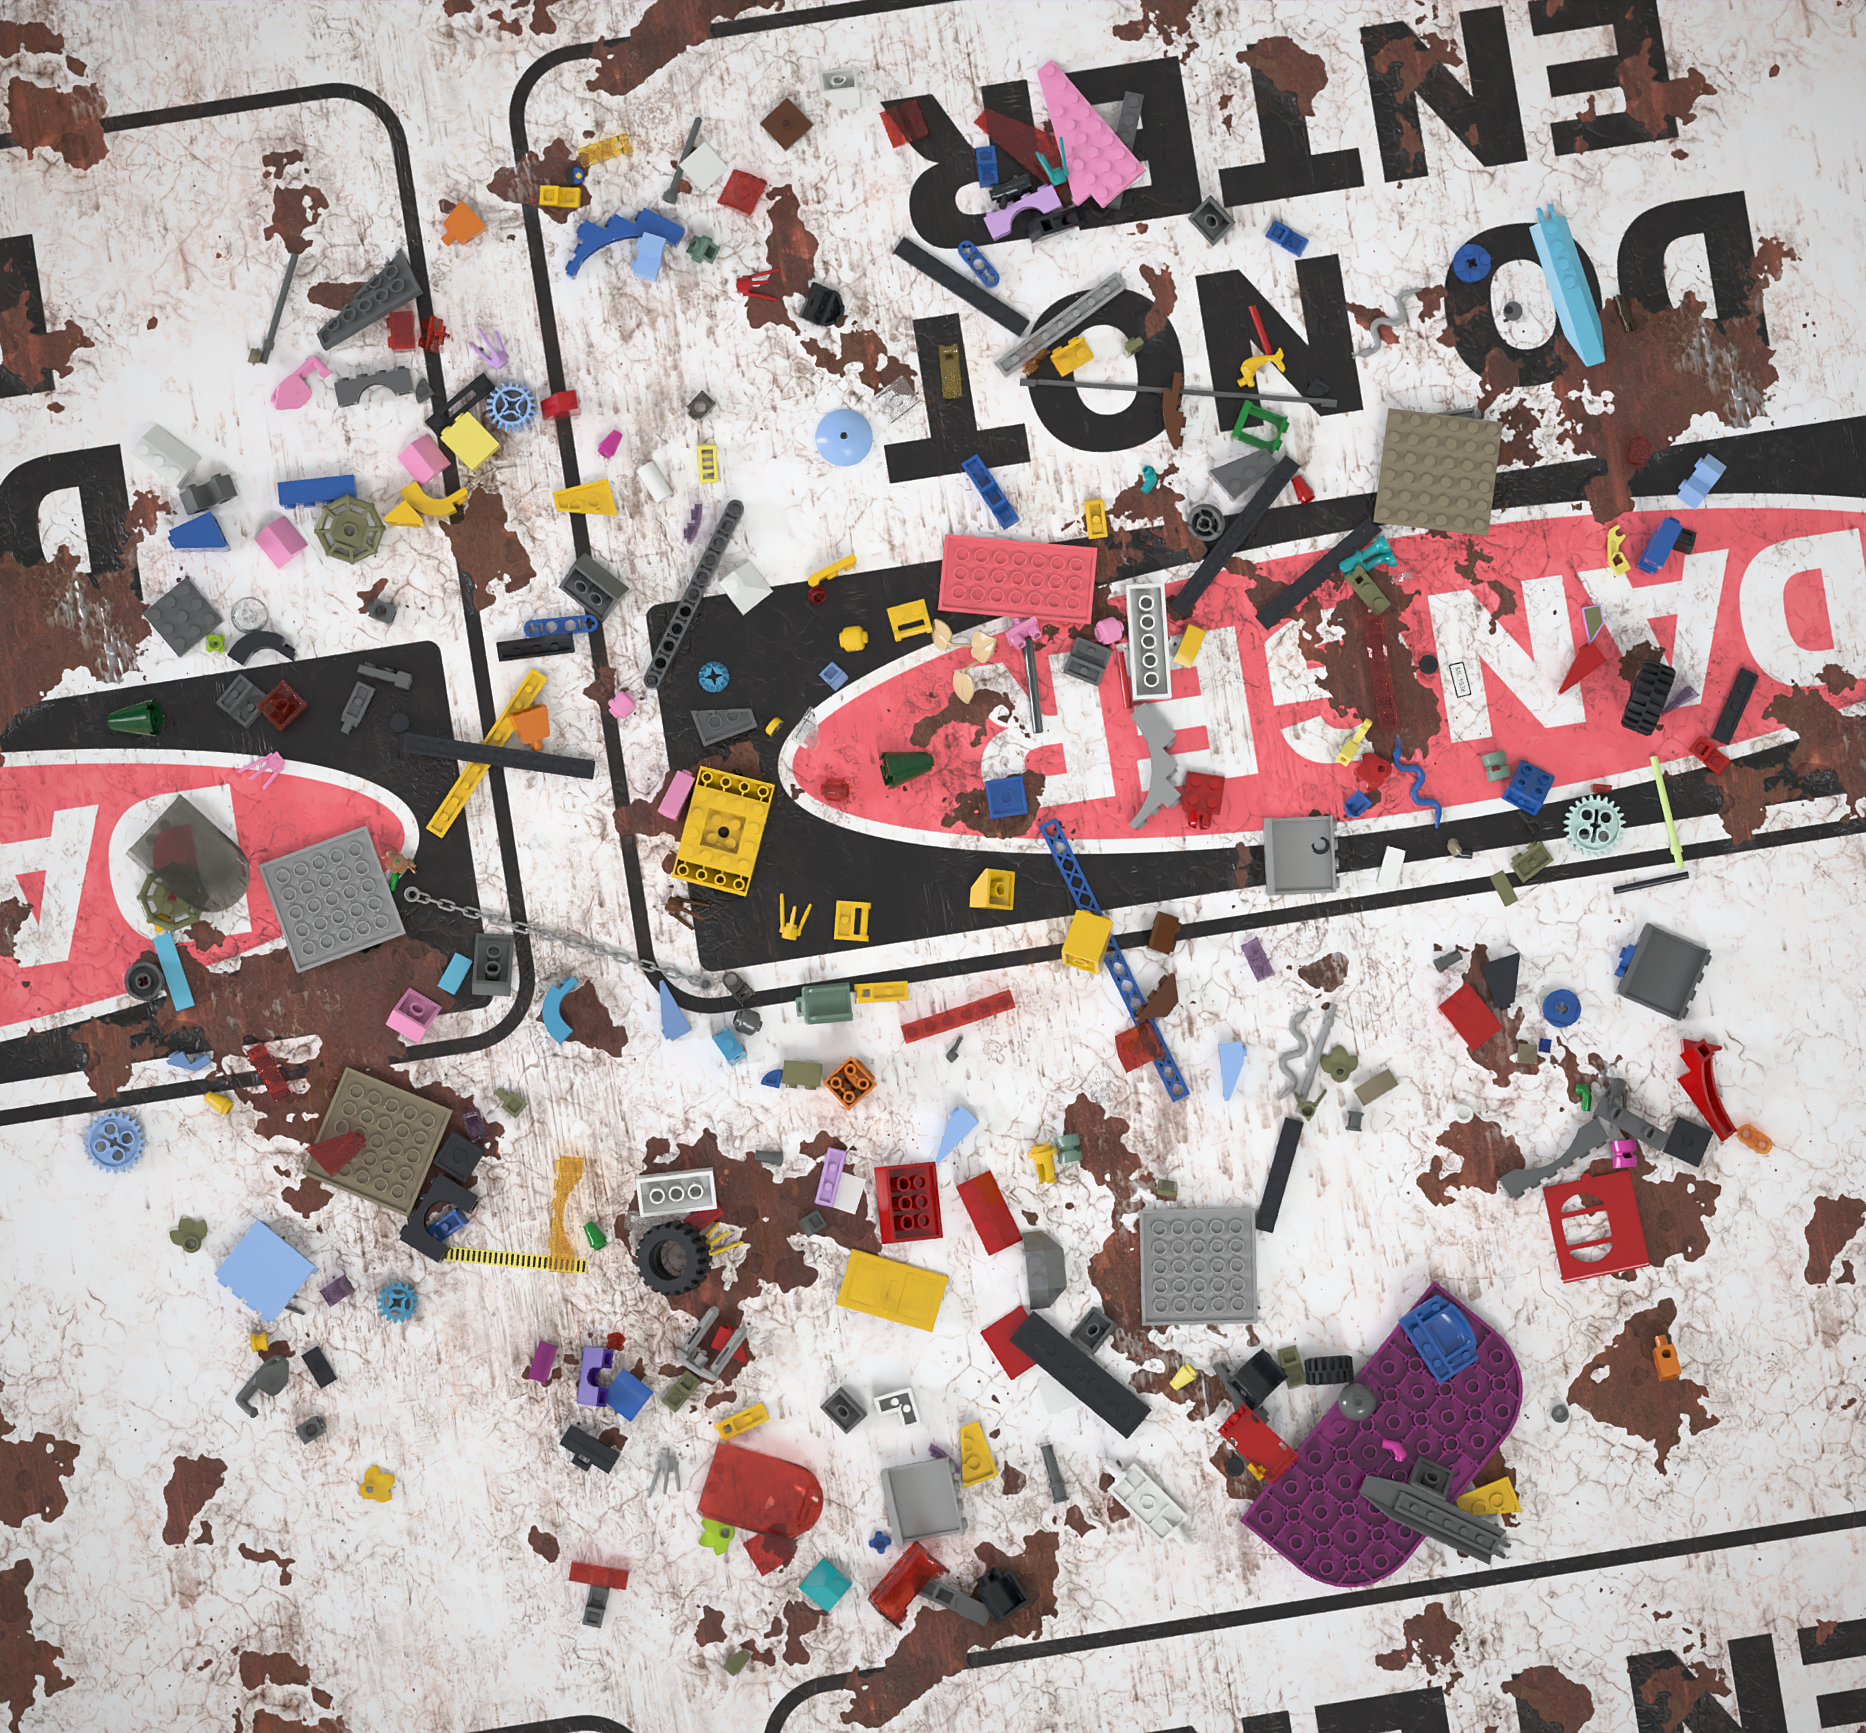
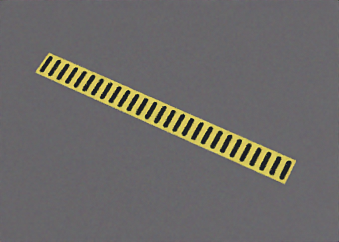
[444,1247,587,1274]

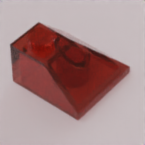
[1115,1020,1165,1073]

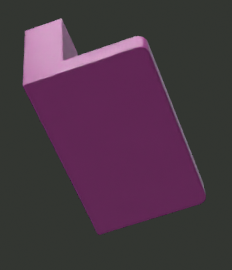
[528,1341,559,1384]

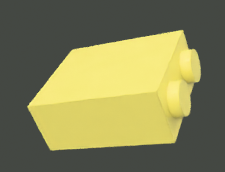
[440,412,501,473]

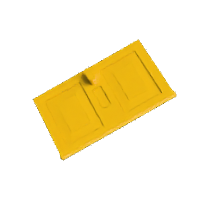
[836,1248,949,1333]

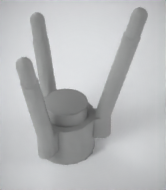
[647,1455,681,1498]

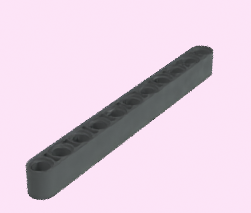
[643,499,744,690]

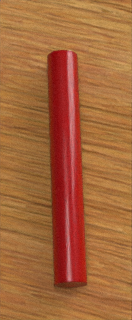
[1248,305,1274,355]
[1116,651,1132,709]

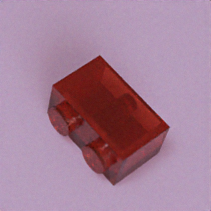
[387,311,416,353]

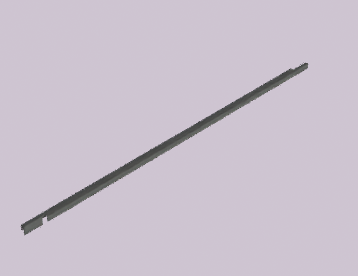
[1020,378,1337,407]

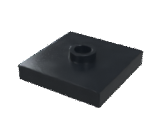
[1662,1117,1714,1168]
[432,1130,486,1183]

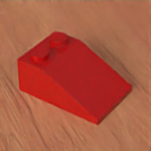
[1436,983,1502,1052]

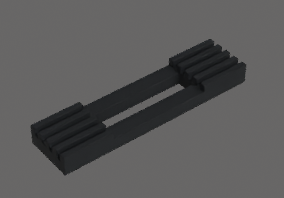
[425,373,495,437]

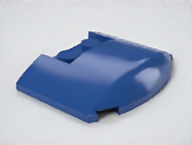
[1398,1295,1478,1385]

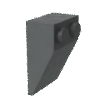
[472,933,514,997]

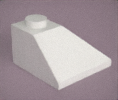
[818,67,861,109]
[719,562,773,615]

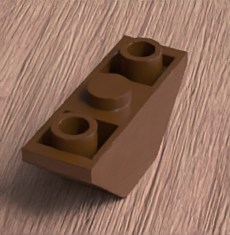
[1134,973,1179,1022]

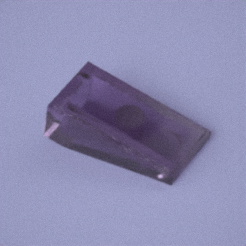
[1661,685,1700,715]

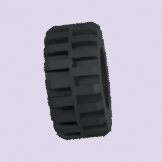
[1621,659,1676,736]
[635,1220,712,1296]

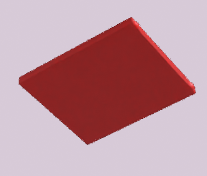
[980,1305,1036,1381]

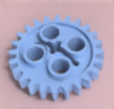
[83,1111,147,1174]

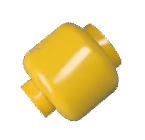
[839,626,868,652]

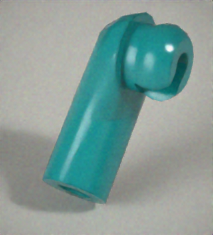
[1140,465,1157,495]

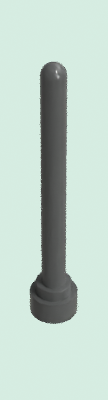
[662,117,702,205]

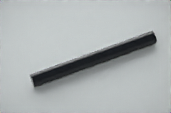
[1613,871,1689,895]

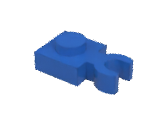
[1614,944,1636,978]

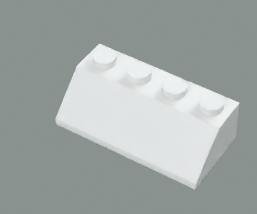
[636,1167,717,1217]

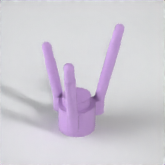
[469,328,509,370]

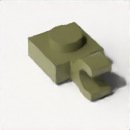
[494,1088,528,1119]

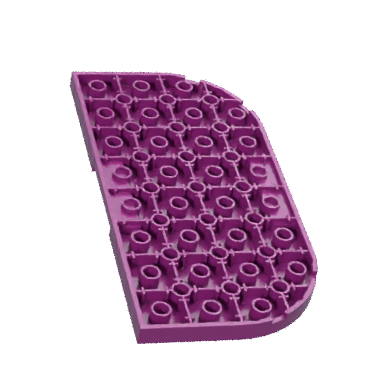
[1239,1280,1523,1588]

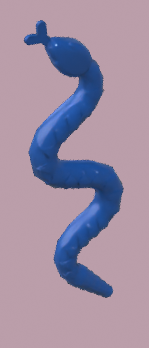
[1392,738,1442,829]

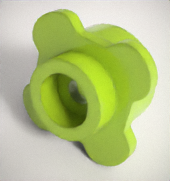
[206,634,226,653]

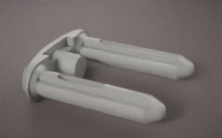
[677,1306,747,1381]

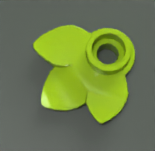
[699,1518,735,1555]

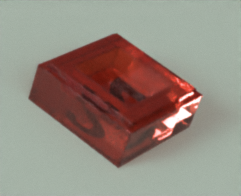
[1590,783,1612,794]

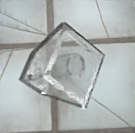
[790,706,822,753]

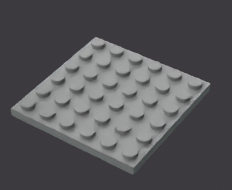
[258,826,406,973]
[1139,1207,1258,1326]

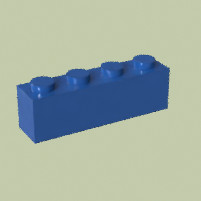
[277,474,358,510]

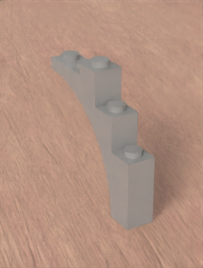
[1129,702,1181,830]

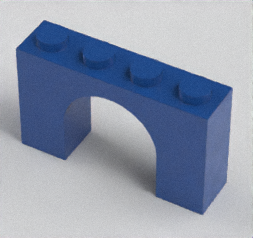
[1636,517,1683,576]

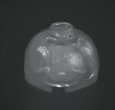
[231,597,269,635]

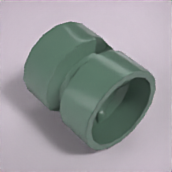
[1481,750,1512,783]
[1054,1133,1083,1164]

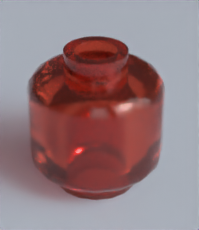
[820,778,850,803]

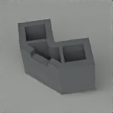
[179,473,238,516]

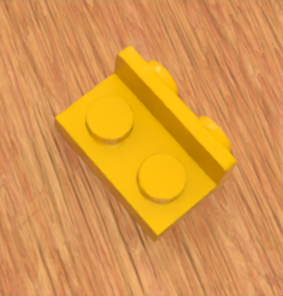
[1050,336,1095,378]

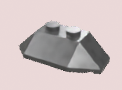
[1023,1231,1067,1310]

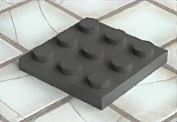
[142,577,224,658]

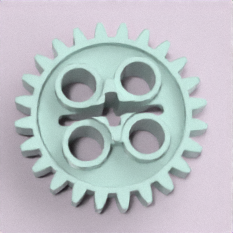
[1563,795,1626,857]

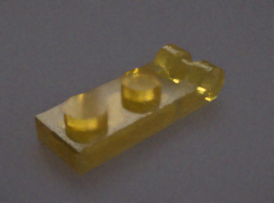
[577,133,633,168]
[939,344,962,399]

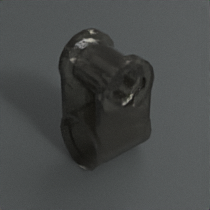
[722,971,756,1007]

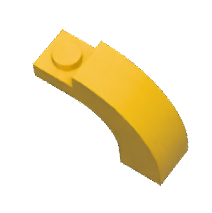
[400,481,470,518]

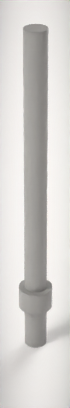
[1295,1003,1338,1114]

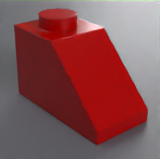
[711,1324,747,1363]

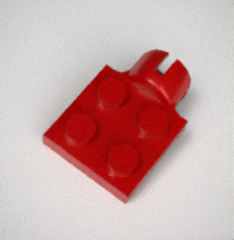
[1182,771,1225,830]

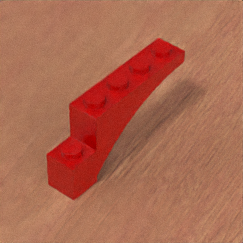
[1677,1038,1737,1142]

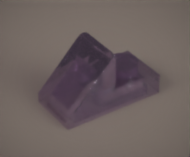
[320,1274,355,1307]

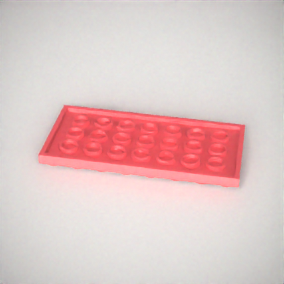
[938,534,1097,625]

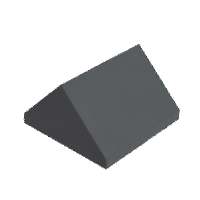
[1188,195,1236,246]
[1070,1306,1117,1355]
[820,1386,868,1435]
[1407,1456,1454,1500]

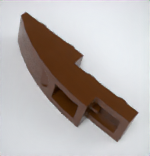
[1162,372,1187,450]

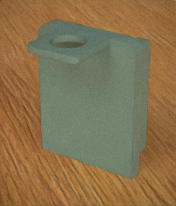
[795,982,853,1025]

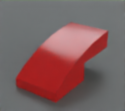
[1688,735,1731,776]

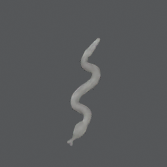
[1351,288,1422,359]
[1277,1006,1313,1100]

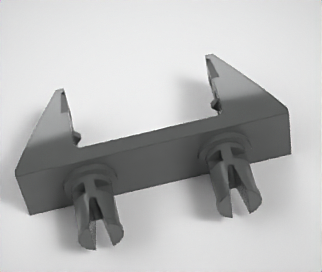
[1593,1096,1670,1151]

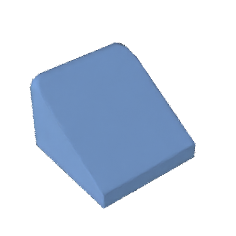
[819,661,848,691]

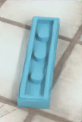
[152,932,195,1011]

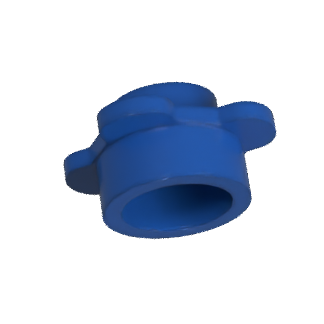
[868,1531,891,1554]

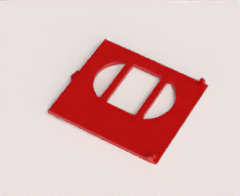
[1542,1170,1650,1284]

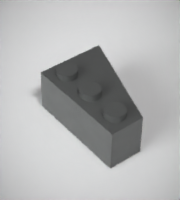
[1208,448,1278,502]

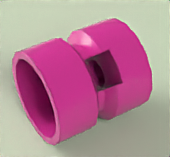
[1611,1139,1638,1168]

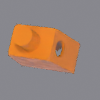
[440,200,488,247]
[508,703,550,752]
[1653,1335,1682,1382]

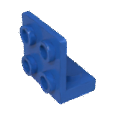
[1501,760,1555,816]

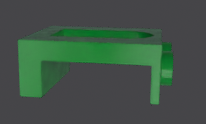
[1230,400,1290,454]

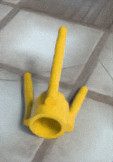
[779,893,812,940]
[705,1222,743,1256]

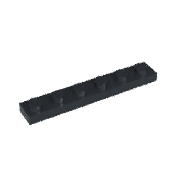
[1255,1117,1304,1234]

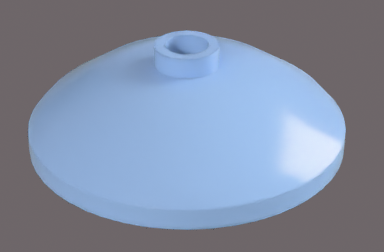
[815,409,873,467]

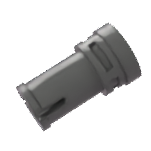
[1433,949,1463,973]
[755,1150,783,1167]

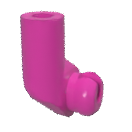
[1382,1438,1407,1462]

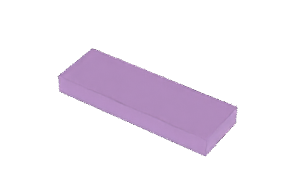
[815,1147,847,1207]

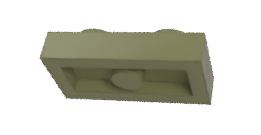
[1123,336,1144,359]

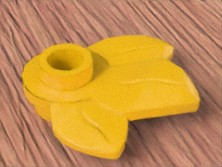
[359,1465,395,1503]

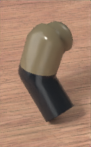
[1447,838,1473,859]

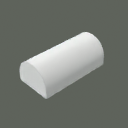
[637,461,673,504]

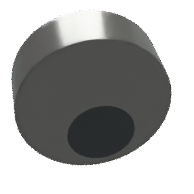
[1503,301,1523,321]

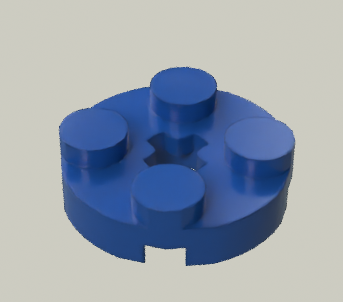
[1452,244,1491,283]
[1542,989,1581,1028]

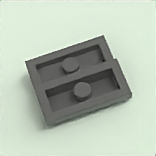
[1063,635,1113,687]
[216,674,272,729]

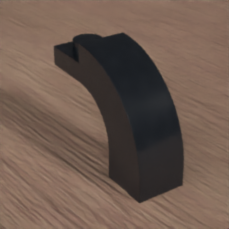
[227,631,298,667]

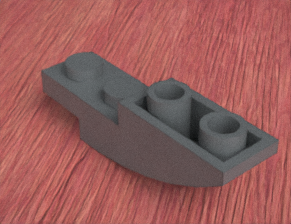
[914,1575,991,1627]

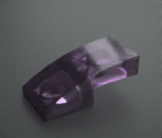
[1240,938,1275,983]

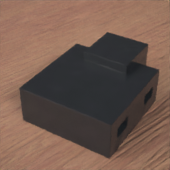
[976,1566,1031,1624]

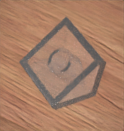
[872,375,920,425]

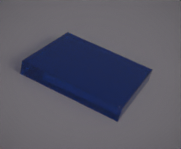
[1538,1038,1552,1053]

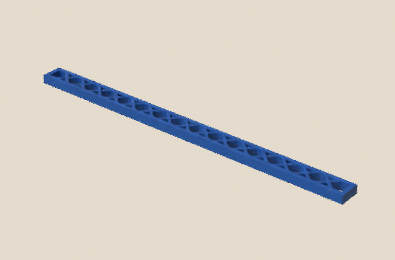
[1039,818,1190,1102]

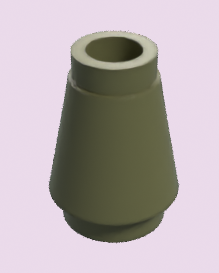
[723,1648,751,1677]

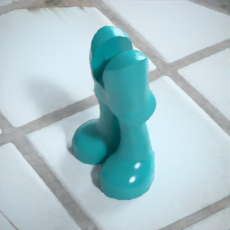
[1339,535,1398,581]

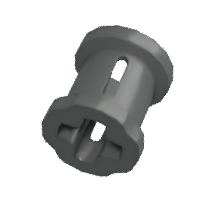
[1345,1111,1365,1132]

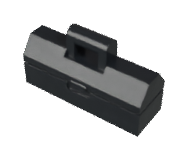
[559,1424,621,1474]

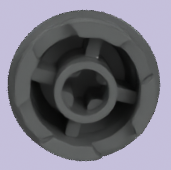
[1188,504,1225,541]

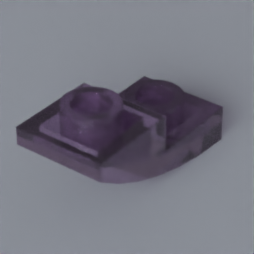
[684,504,703,544]
[928,1443,961,1474]

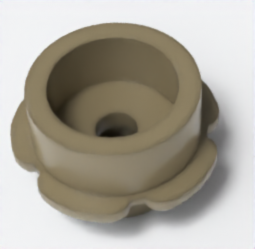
[248,348,262,366]

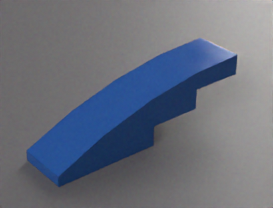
[961,454,1020,530]

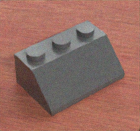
[559,553,629,623]

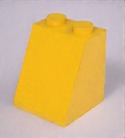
[1061,910,1114,975]

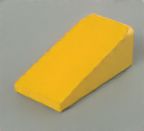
[1084,497,1108,539]

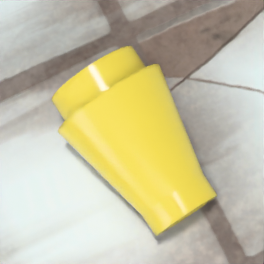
[1169,1362,1198,1391]

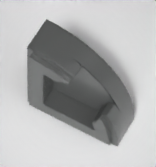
[416,378,435,404]

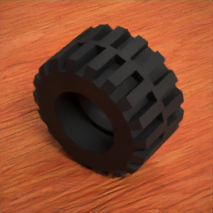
[1304,1355,1354,1386]

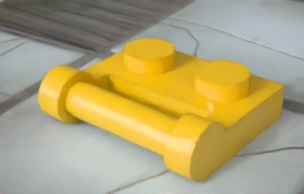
[887,599,933,642]
[834,901,871,942]

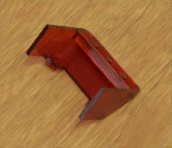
[868,1541,951,1631]

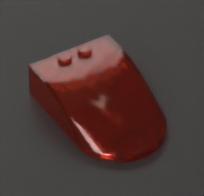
[696,1438,823,1540]

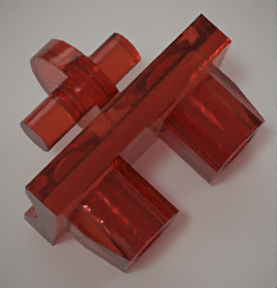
[418,316,451,354]

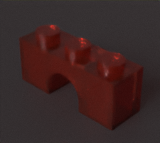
[246,1042,294,1102]
[569,1560,630,1590]

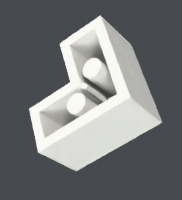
[874,1386,922,1430]

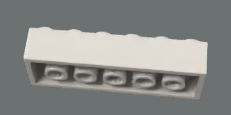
[1125,583,1172,702]

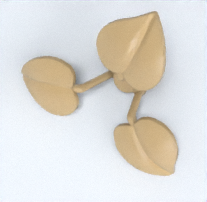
[932,619,997,704]

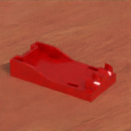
[1217,1403,1300,1485]

